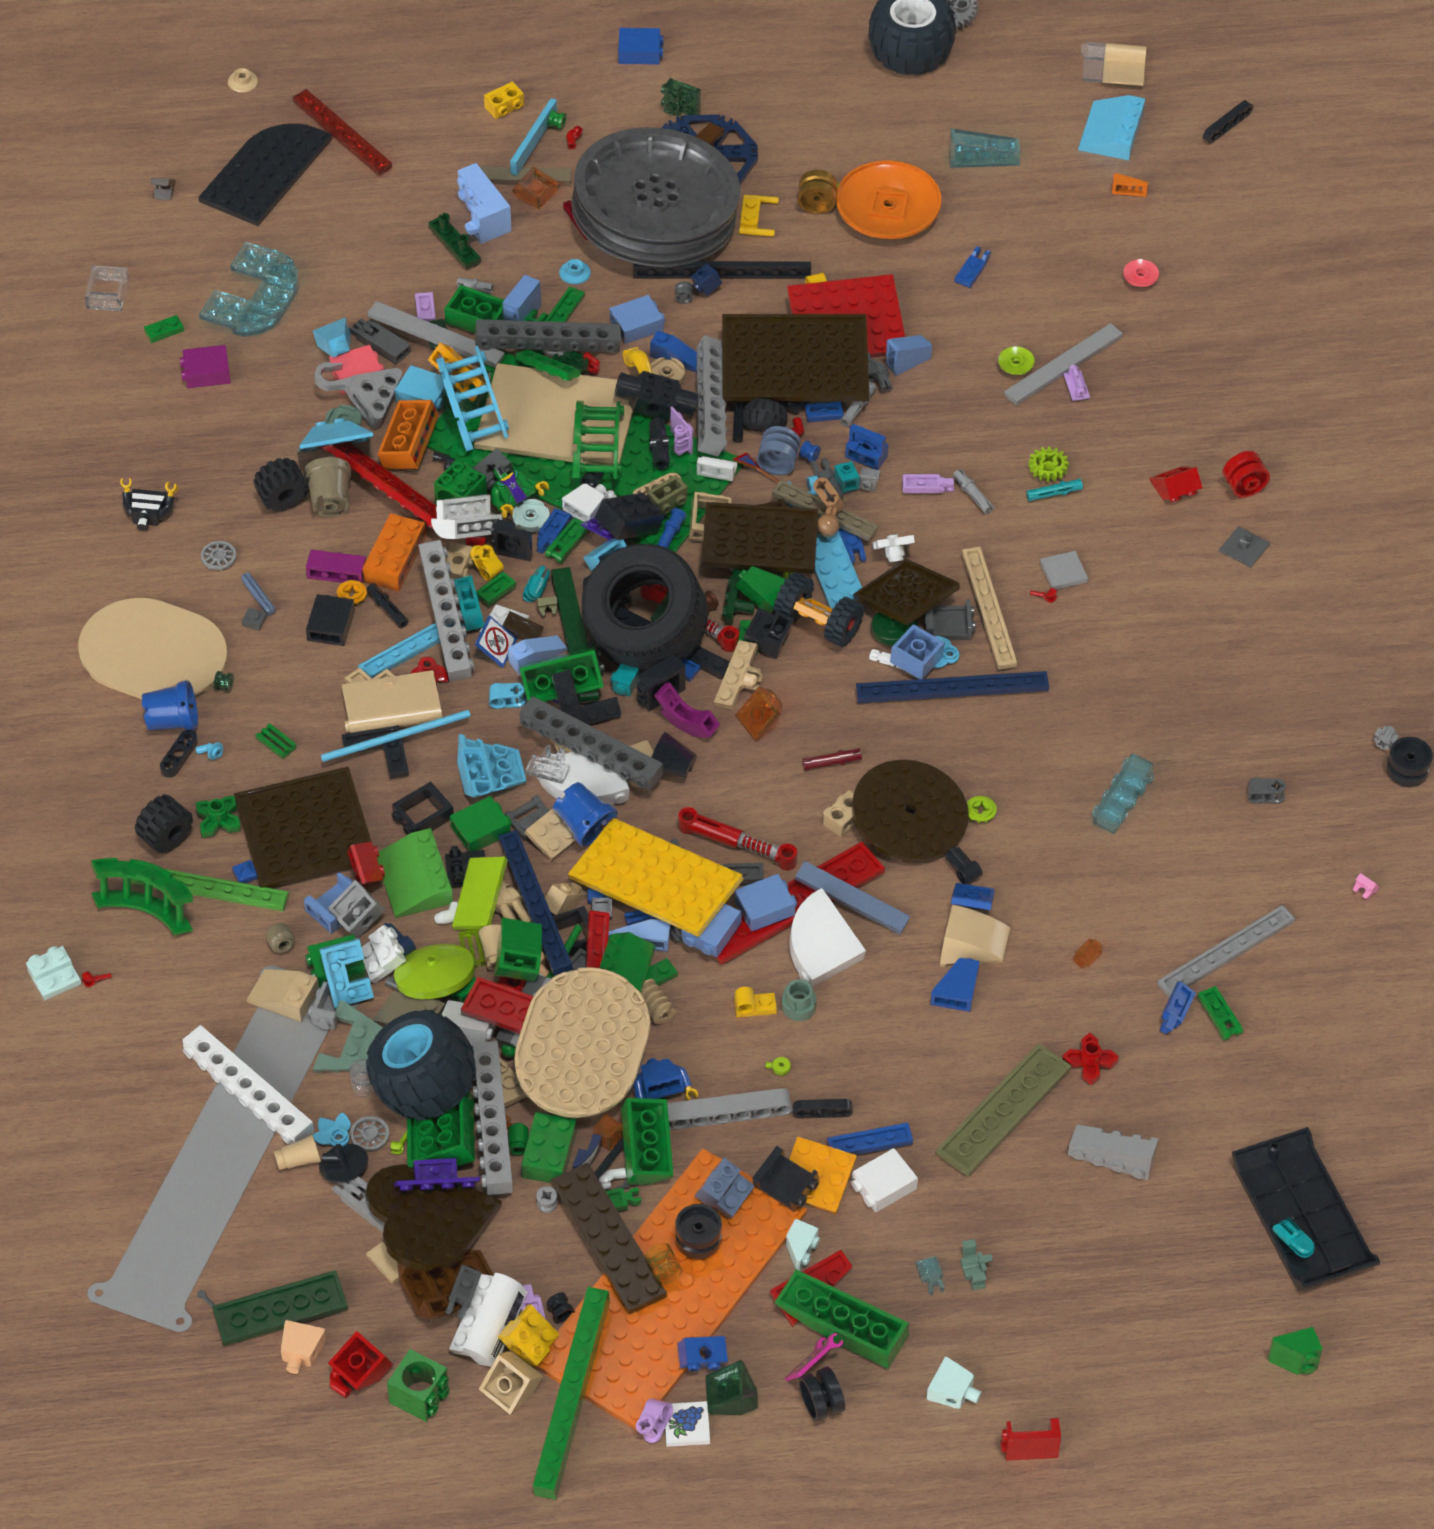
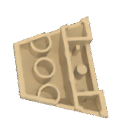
[939,904,1010,967]

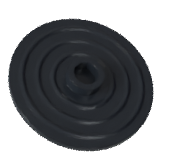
[319,1144,368,1183]

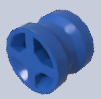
[799,441,821,462]

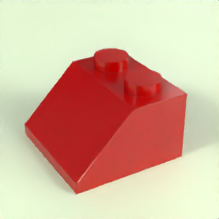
[1149,466,1203,502]
[347,842,385,887]
[328,1331,394,1391]

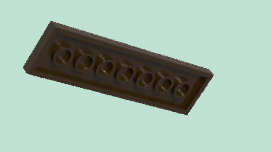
[551,1163,667,1315]

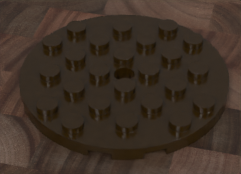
[851,760,969,863]

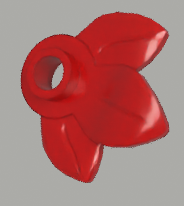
[410,657,448,684]

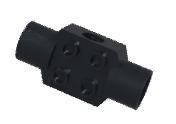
[614,371,698,421]

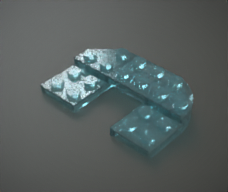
[199,242,299,337]

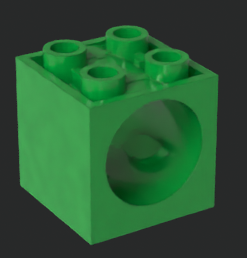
[434,459,487,505]
[387,1349,450,1422]

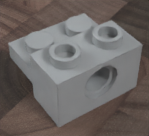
[327,880,386,938]

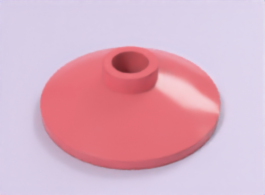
[1123,259,1159,287]

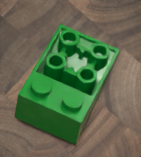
[494,917,542,982]

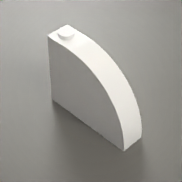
[535,752,629,805]
[789,888,866,987]

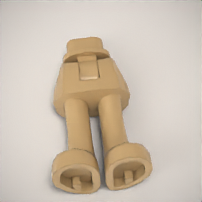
[495,879,532,922]

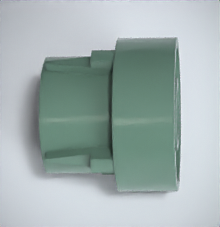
[782,979,817,1021]

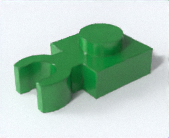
[606,1188,641,1211]

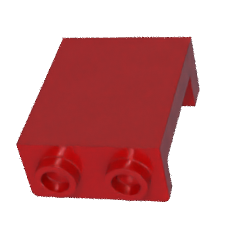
[1000,1418,1061,1461]

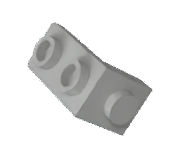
[308,982,337,1030]

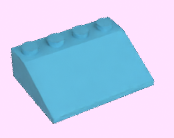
[1078,95,1145,160]

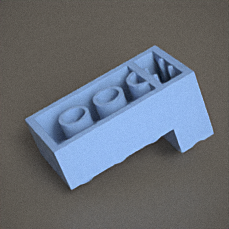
[457,163,512,244]

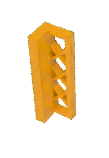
[428,343,493,401]

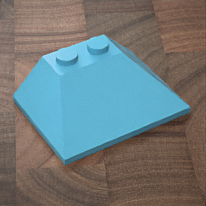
[297,418,373,453]

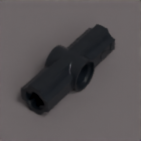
[649,417,670,470]

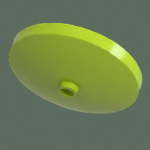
[394,944,475,999]

